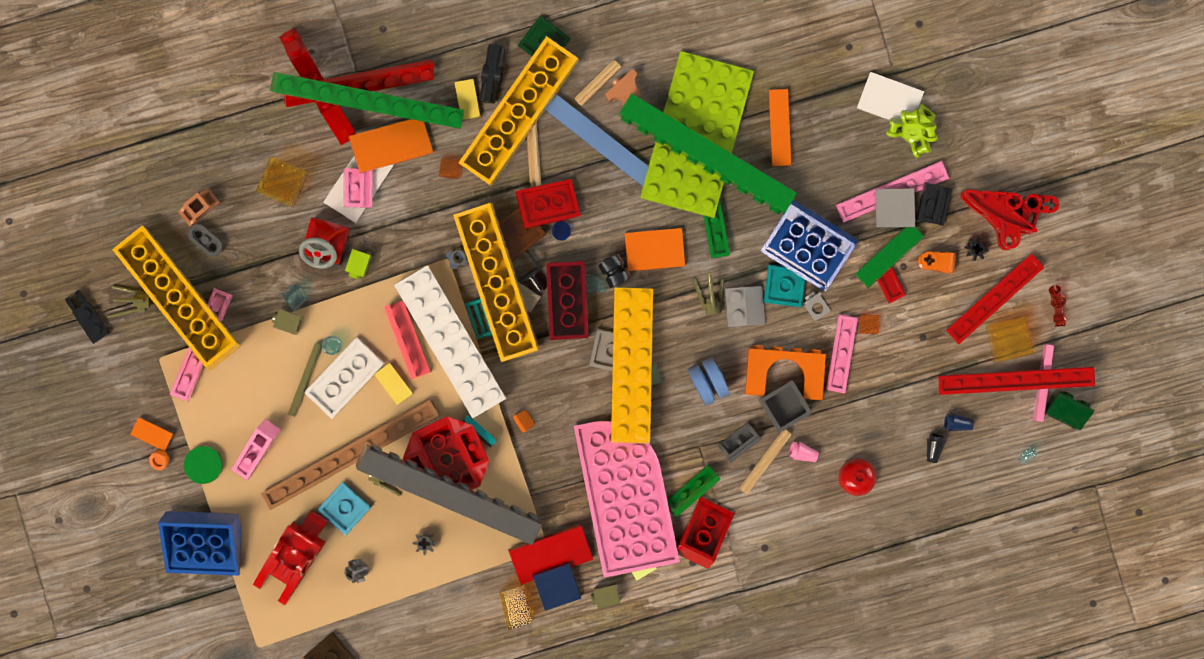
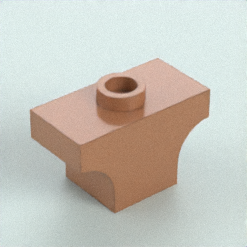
[604,68,641,104]
[178,188,220,227]

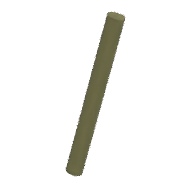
[288,342,322,417]

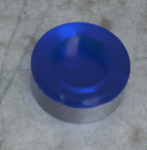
[552,222,571,241]

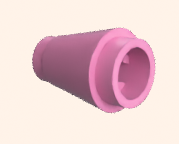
[789,441,819,462]

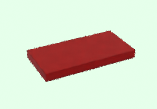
[508,524,593,585]

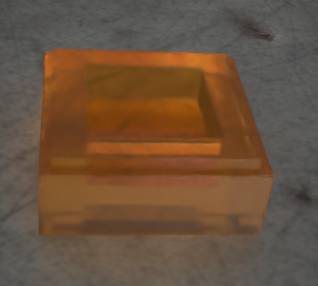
[439,158,460,180]
[859,315,879,334]

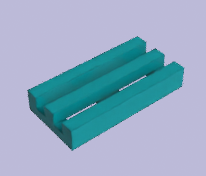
[464,298,492,340]
[463,415,496,448]

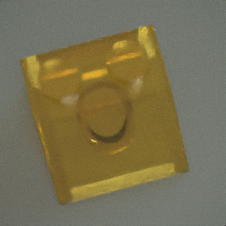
[499,584,535,631]

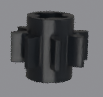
[964,237,989,261]

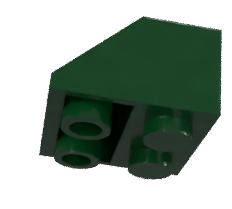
[1045,391,1095,431]

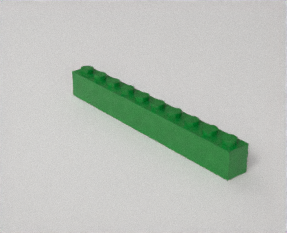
[270,72,464,129]
[618,93,797,215]

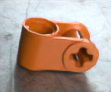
[918,251,956,273]

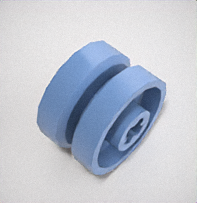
[687,357,730,406]

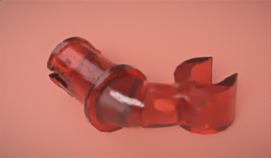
[1048,285,1066,327]

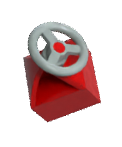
[299,217,350,269]

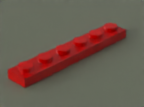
[945,254,1044,345]

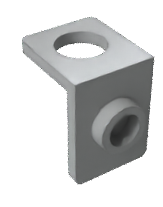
[802,292,830,321]

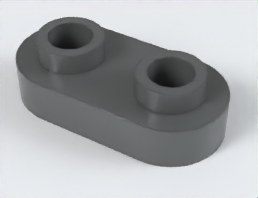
[188,224,223,257]

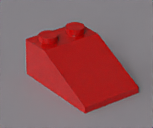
[677,497,735,569]

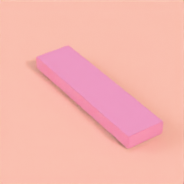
[826,315,858,393]
[1033,344,1054,422]

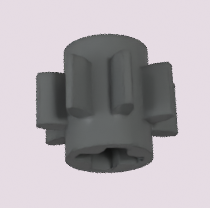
[413,531,437,555]
[344,559,369,583]

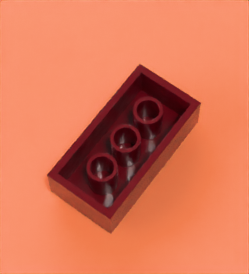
[546,261,589,340]

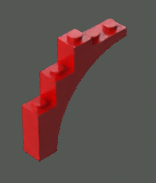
[279,28,356,145]

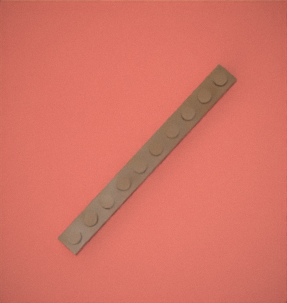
[261,400,439,510]

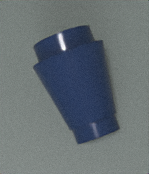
[944,413,974,431]

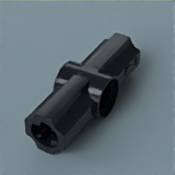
[479,44,505,104]

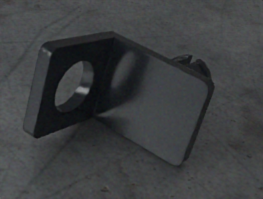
[518,250,547,294]

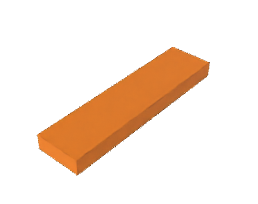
[768,89,791,167]

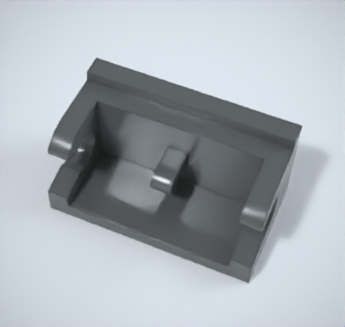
[718,422,762,463]

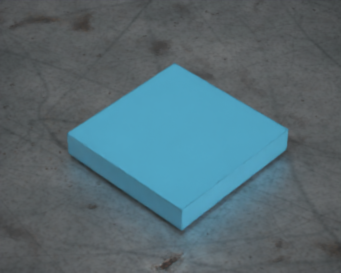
[317,481,372,536]

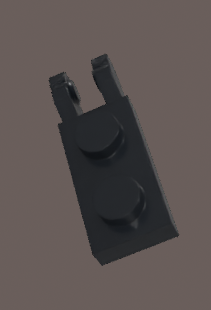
[65,290,110,344]

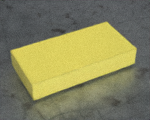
[454,79,481,120]
[374,363,413,405]

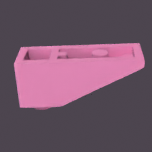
[232,419,281,480]

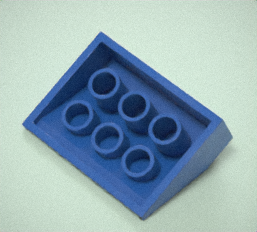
[761,200,858,292]
[158,511,241,576]

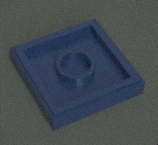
[532,562,581,611]

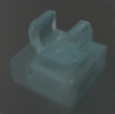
[282,284,308,311]

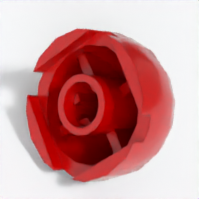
[838,458,877,496]

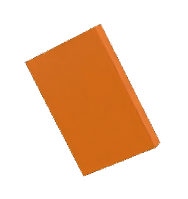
[625,228,685,271]

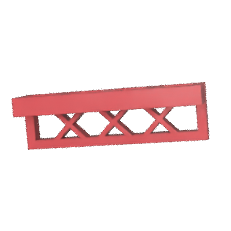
[384,301,431,379]

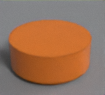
[149,450,170,470]

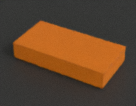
[130,417,174,451]

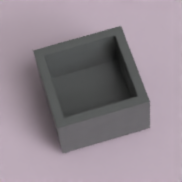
[758,380,812,433]

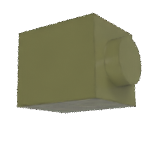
[272,309,303,335]
[591,583,620,609]

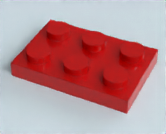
[515,179,581,229]

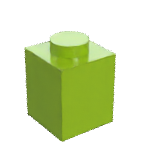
[345,249,372,280]

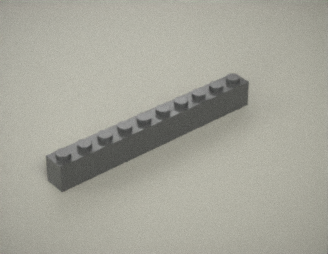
[356,444,542,545]

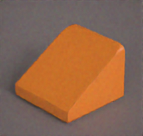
[513,410,535,433]

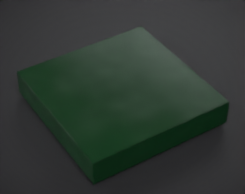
[517,15,571,57]

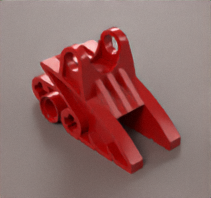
[960,190,1060,251]
[253,510,328,605]

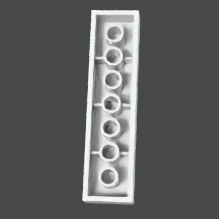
[394,266,507,418]

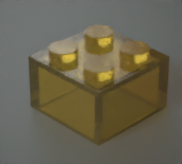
[256,156,309,208]
[985,316,1035,363]

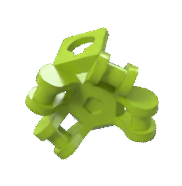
[886,104,938,158]

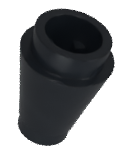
[926,434,946,463]

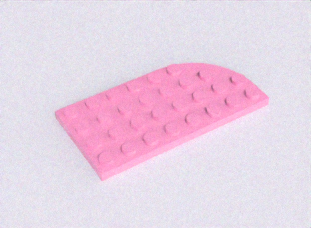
[574,421,680,578]

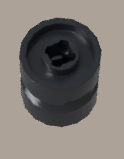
[598,254,632,289]

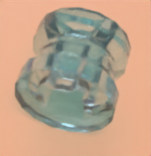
[322,336,343,355]

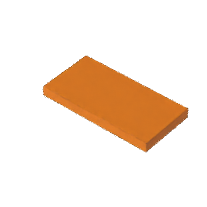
[349,119,433,174]

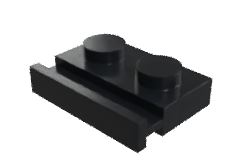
[916,182,952,226]

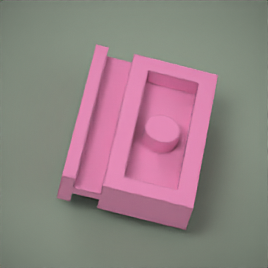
[343,168,372,208]

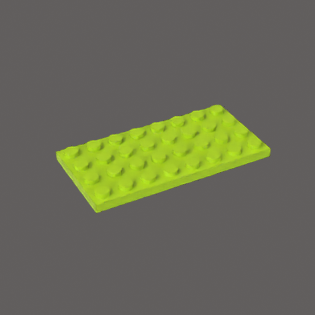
[640,51,754,218]

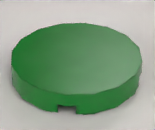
[183,446,223,484]

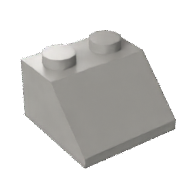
[724,286,765,328]

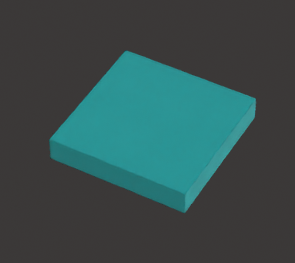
[764,265,805,308]

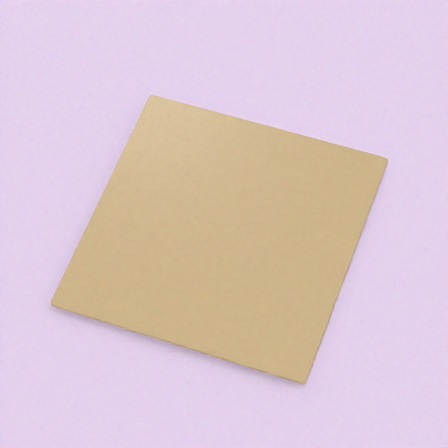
[159,259,544,648]

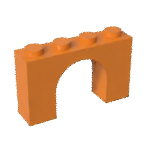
[745,345,826,400]

